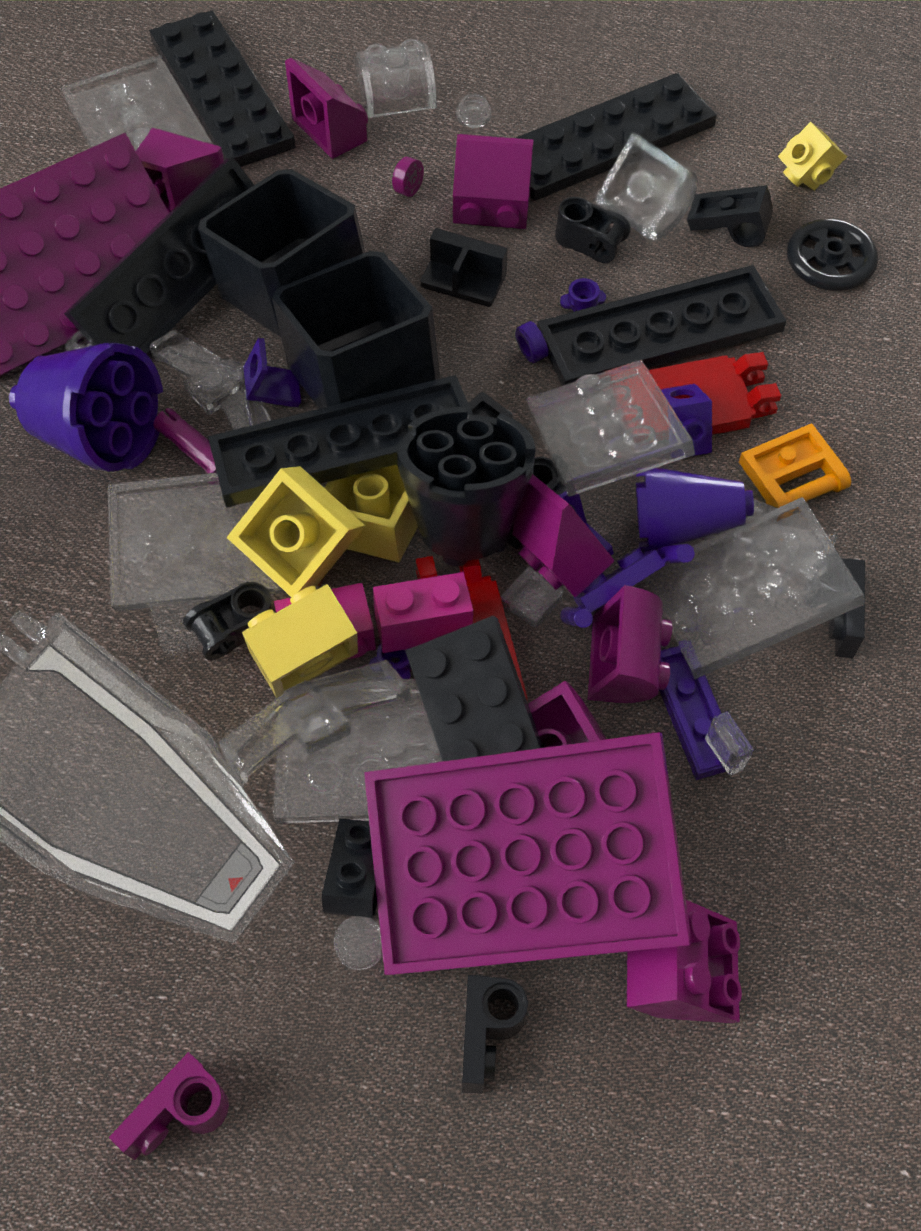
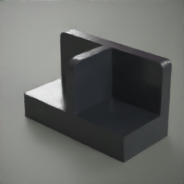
[420,228,508,307]

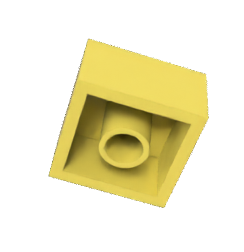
[324,464,418,562]
[226,466,366,597]
[242,584,358,700]

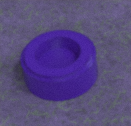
[515,321,548,363]

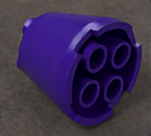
[9,343,163,472]

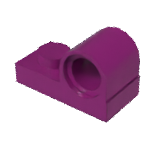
[109,1052,229,1160]

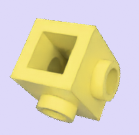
[778,122,847,191]

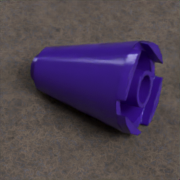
[635,466,754,553]

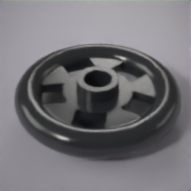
[787,219,878,291]

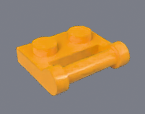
[739,423,851,519]

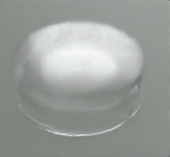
[334,916,383,970]

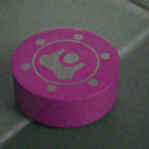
[392,156,424,197]

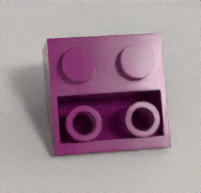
[136,128,224,213]
[627,900,742,1023]

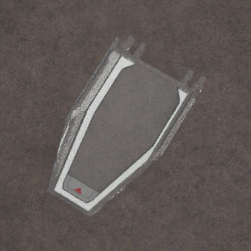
[0,611,294,943]

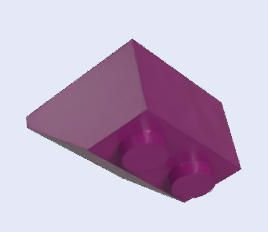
[285,58,368,159]
[453,134,533,229]
[512,474,615,598]

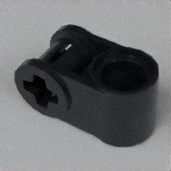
[555,197,631,263]
[183,582,271,661]

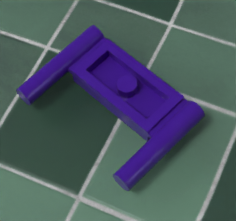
[560,544,695,628]

